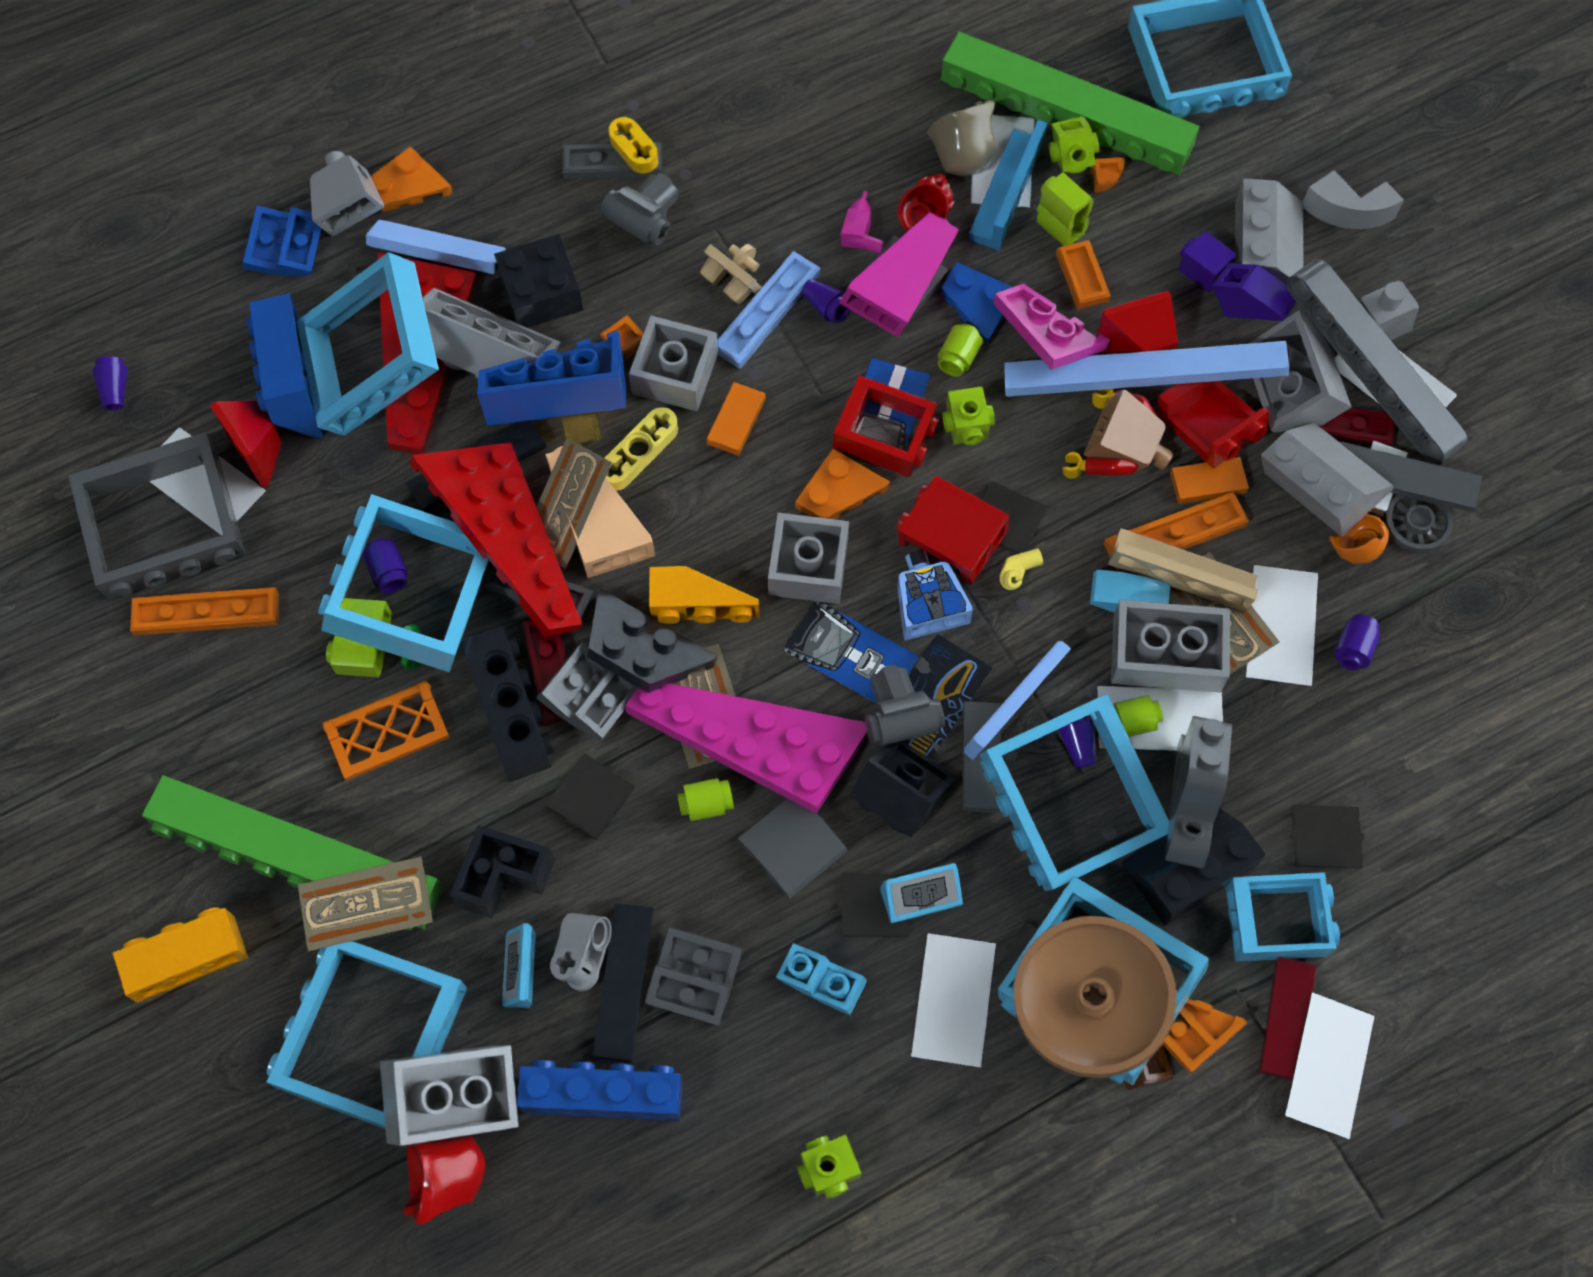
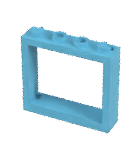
[1128,0,1292,118]
[296,252,439,436]
[318,494,489,672]
[980,694,1169,891]
[998,876,1209,1086]
[267,941,467,1129]

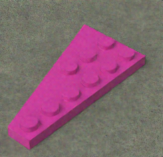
[625,683,868,814]

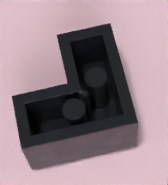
[450,825,555,919]

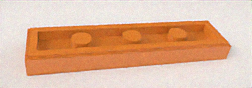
[1104,491,1249,572]
[130,587,279,636]

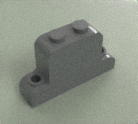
[1165,716,1232,868]

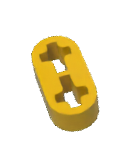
[609,117,658,174]

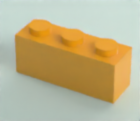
[113,908,248,1003]

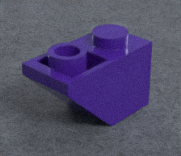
[1212,263,1297,321]

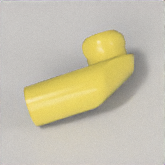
[999,548,1043,590]

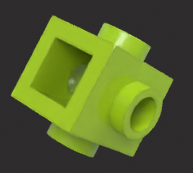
[1049,116,1099,173]
[942,386,995,445]
[797,1135,862,1199]

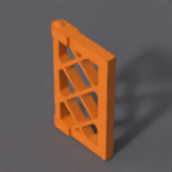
[322,680,450,781]

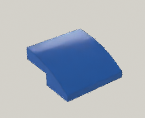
[242,206,322,276]

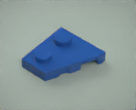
[941,262,1012,346]

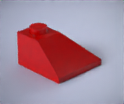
[1096,290,1178,355]
[210,400,282,489]

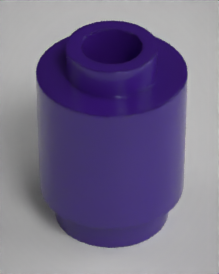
[362,538,408,594]
[1334,614,1381,671]

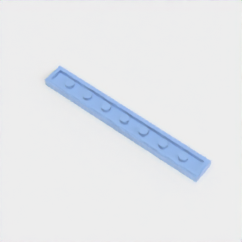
[1005,341,1289,397]

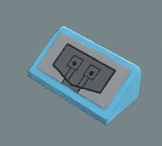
[880,863,963,924]
[502,923,536,1008]

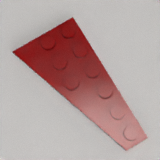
[378,253,477,454]
[409,443,582,637]

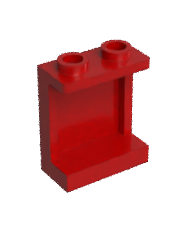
[1157,381,1269,469]
[896,476,1009,586]

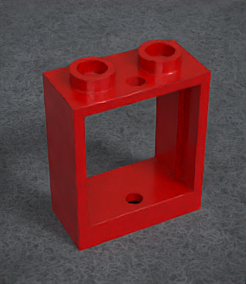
[832,375,940,477]

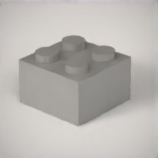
[629,315,718,411]
[768,513,849,604]

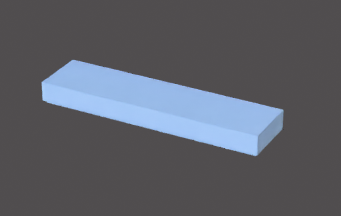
[366,219,506,274]
[717,251,821,369]
[964,640,1071,760]

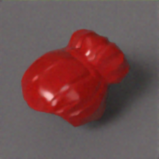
[897,174,955,232]

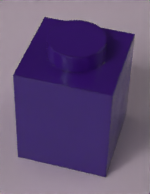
[1178,231,1237,294]

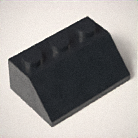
[1121,808,1266,926]

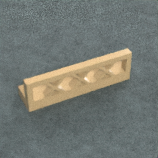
[1108,528,1258,612]

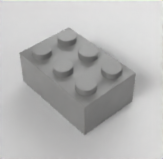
[1111,600,1230,693]
[380,1045,518,1146]

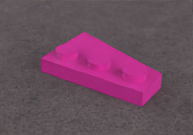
[993,284,1110,370]

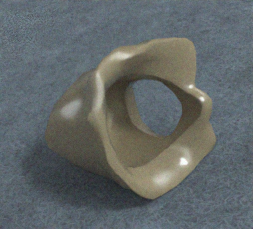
[926,100,997,177]

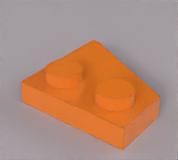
[370,147,453,212]
[795,449,890,519]
[1163,999,1247,1074]

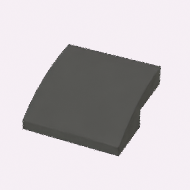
[536,642,638,740]
[738,799,848,899]
[645,927,744,1025]

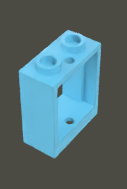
[1225,872,1340,962]

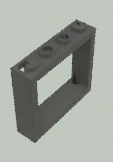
[68,432,246,600]

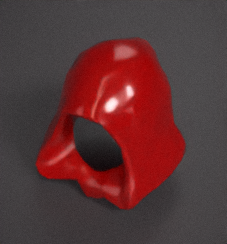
[403,1135,486,1225]

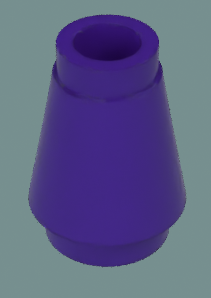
[801,278,850,323]
[92,356,128,411]
[1058,716,1097,769]

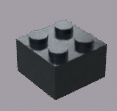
[494,234,583,328]

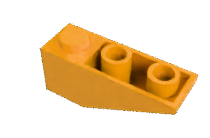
[649,566,760,624]

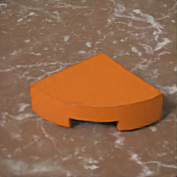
[1090,157,1125,194]

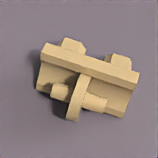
[699,244,762,305]

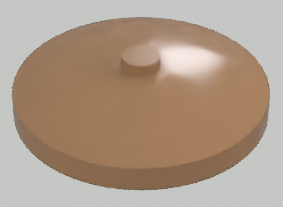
[1014,916,1176,1078]

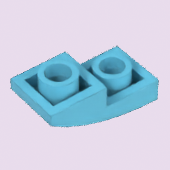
[1090,570,1170,613]
[776,943,867,1015]

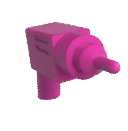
[841,191,884,255]

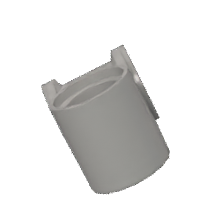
[550,913,611,992]

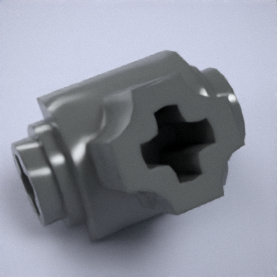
[601,173,679,246]
[865,664,945,746]

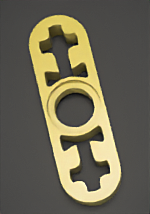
[605,407,678,491]

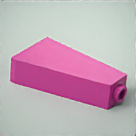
[839,212,959,337]

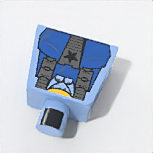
[897,550,973,640]

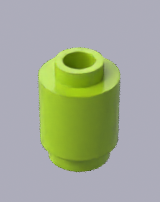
[937,324,983,377]
[1113,695,1163,738]
[677,778,734,822]

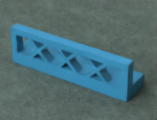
[968,120,1047,251]

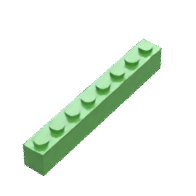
[941,32,1200,175]
[142,775,444,931]

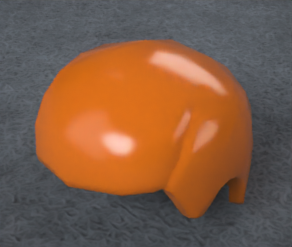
[1329,514,1389,564]

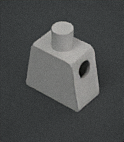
[310,151,384,237]
[1358,281,1419,340]

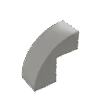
[1303,170,1404,229]

